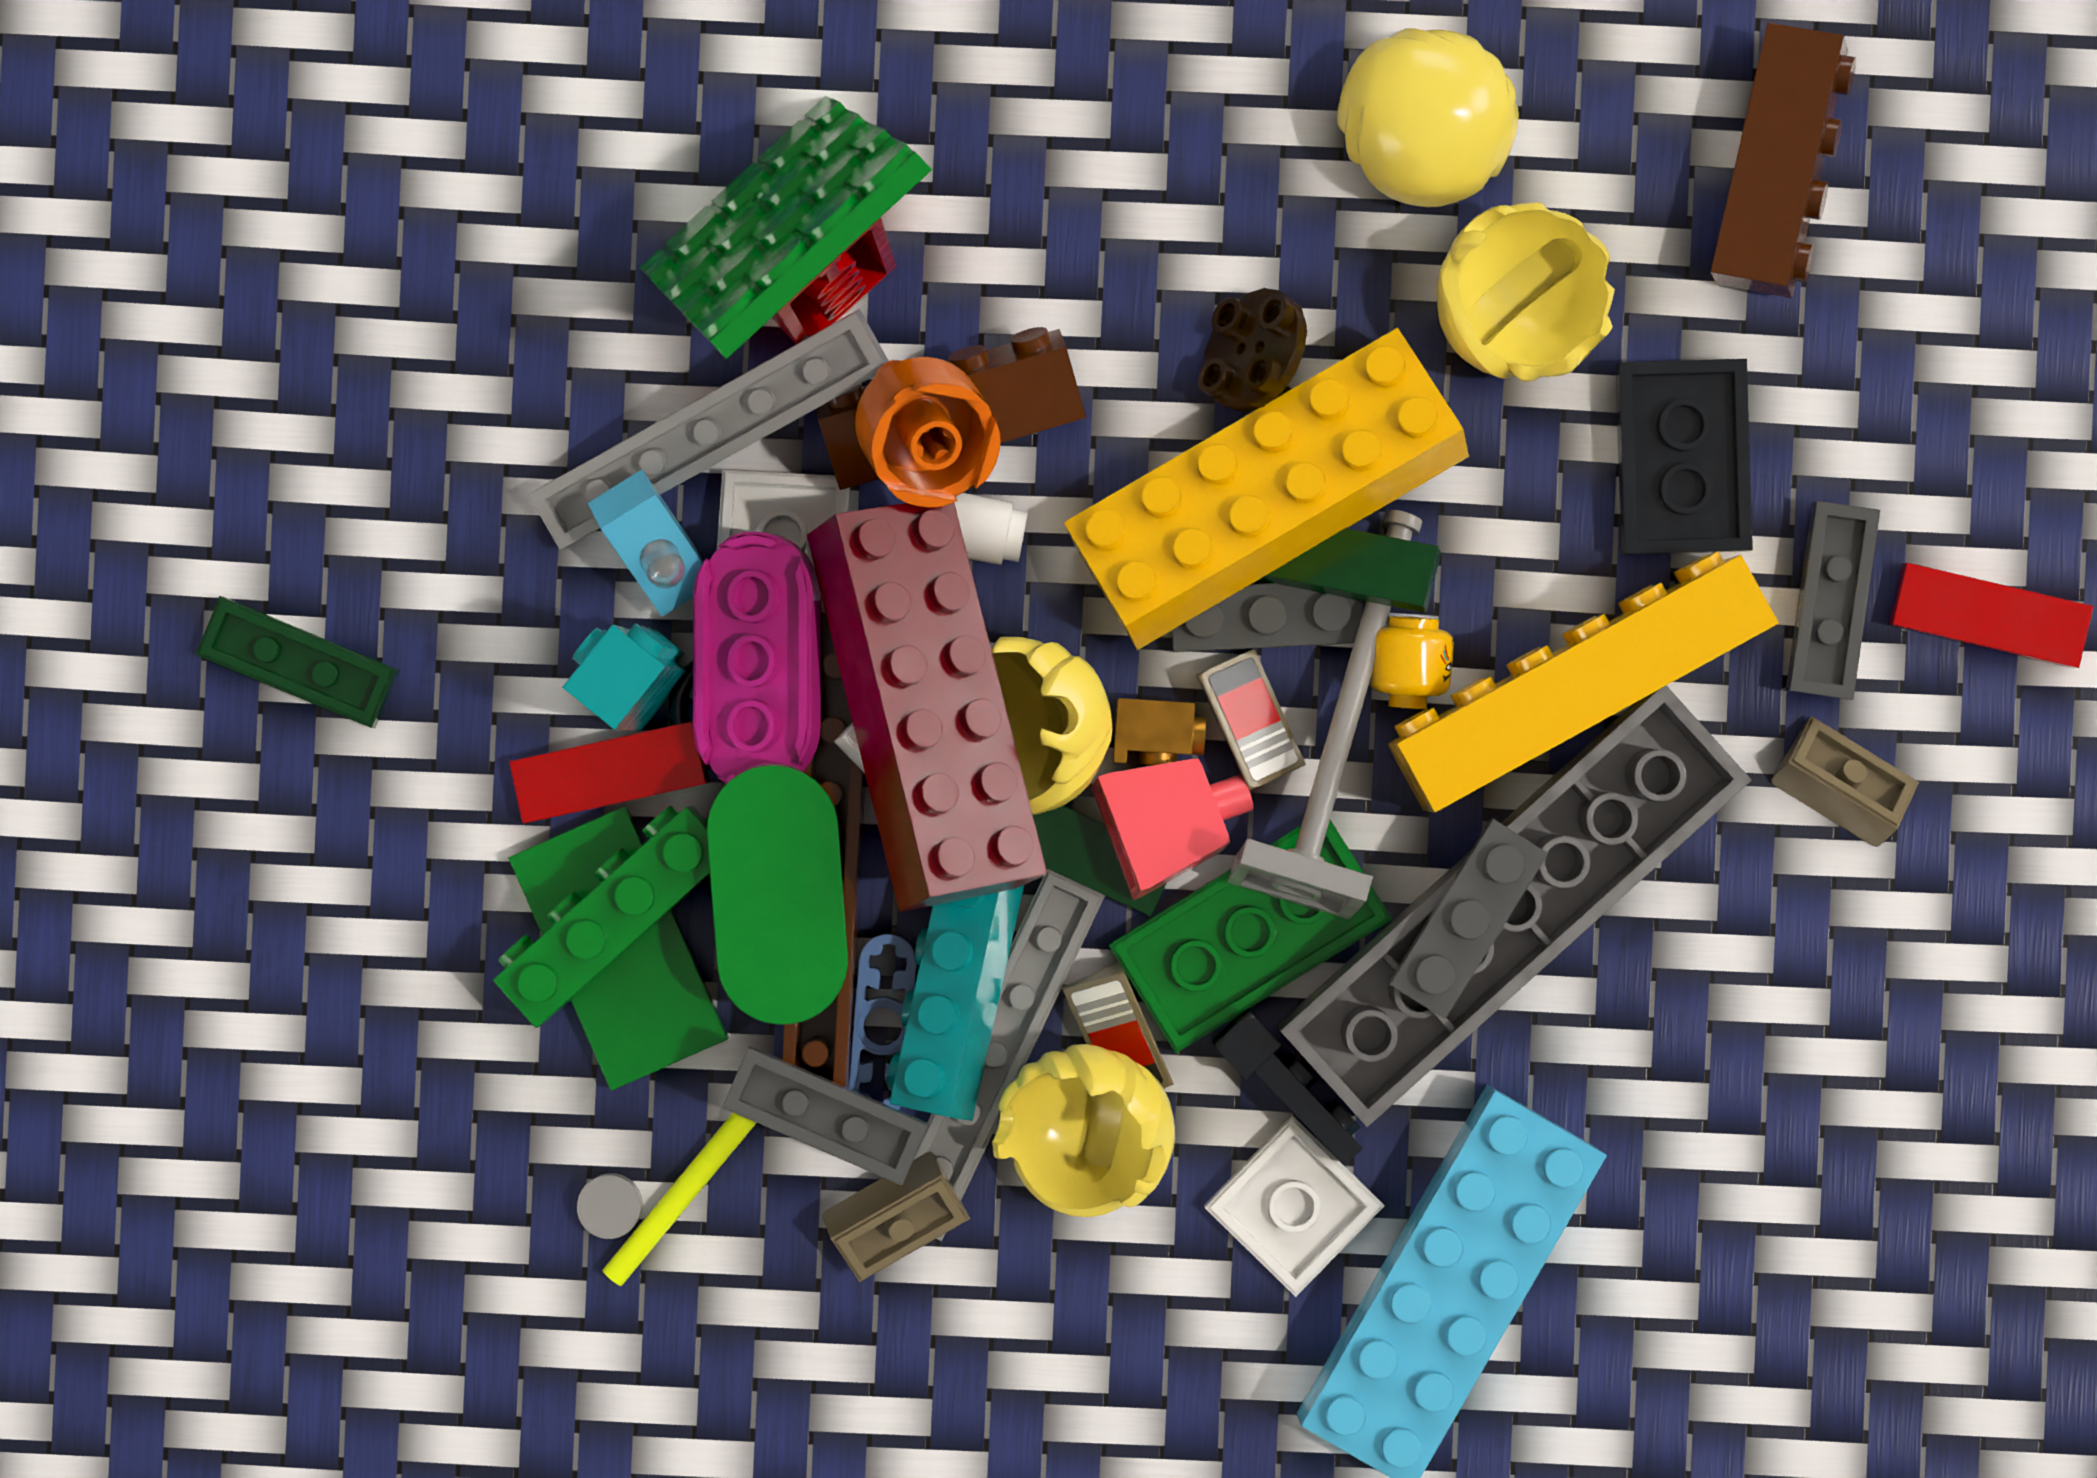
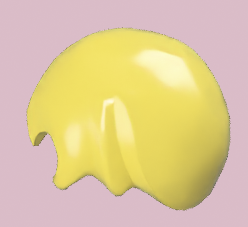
[1337,28,1519,207]
[1437,202,1615,382]
[991,637,1112,815]
[992,1044,1175,1217]

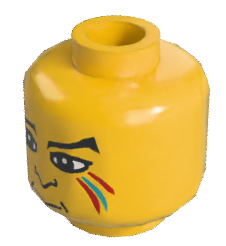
[1369,616,1454,709]

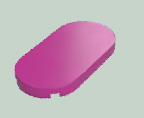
[693,532,821,784]

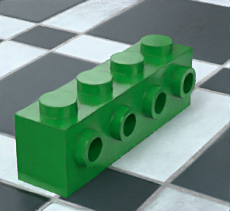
[493,805,710,1028]

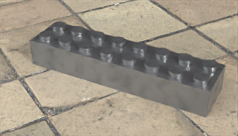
[1276,685,1752,1127]

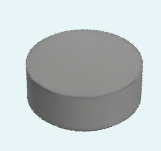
[577,1173,643,1239]

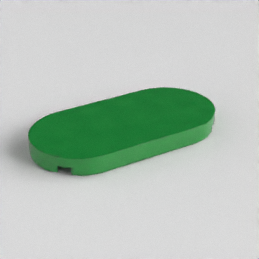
[707,763,848,1025]

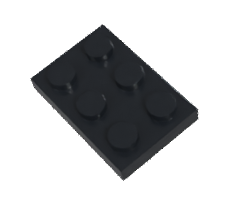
[1615,359,1753,555]

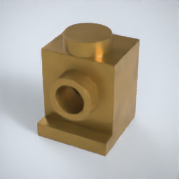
[1113,698,1206,765]

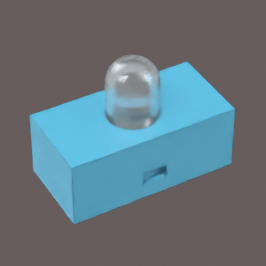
[588,469,704,617]

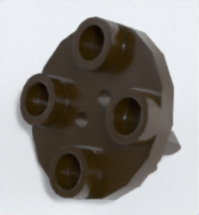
[1198,288,1308,413]

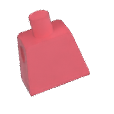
[1091,759,1253,900]

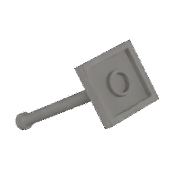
[1227,510,1422,920]

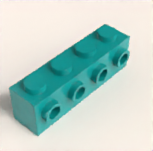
[562,623,688,731]
[887,885,1024,1121]

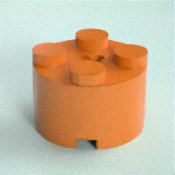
[855,357,1001,507]

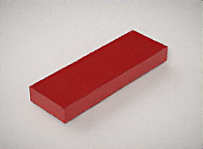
[1888,562,2094,669]
[509,721,711,824]

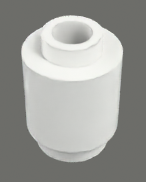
[954,493,1028,565]

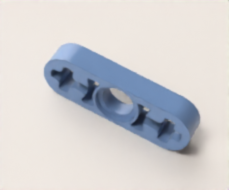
[849,933,917,1110]

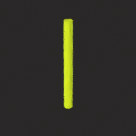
[602,1112,757,1286]

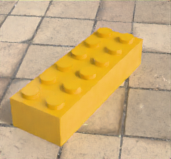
[1064,327,1469,650]
[1387,551,1779,812]

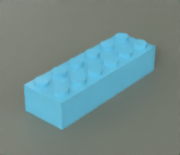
[1297,1084,1607,1478]

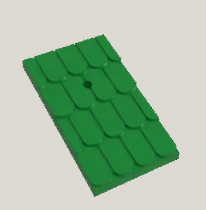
[639,96,932,359]

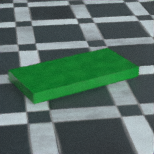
[508,806,729,1091]
[1108,820,1392,1053]

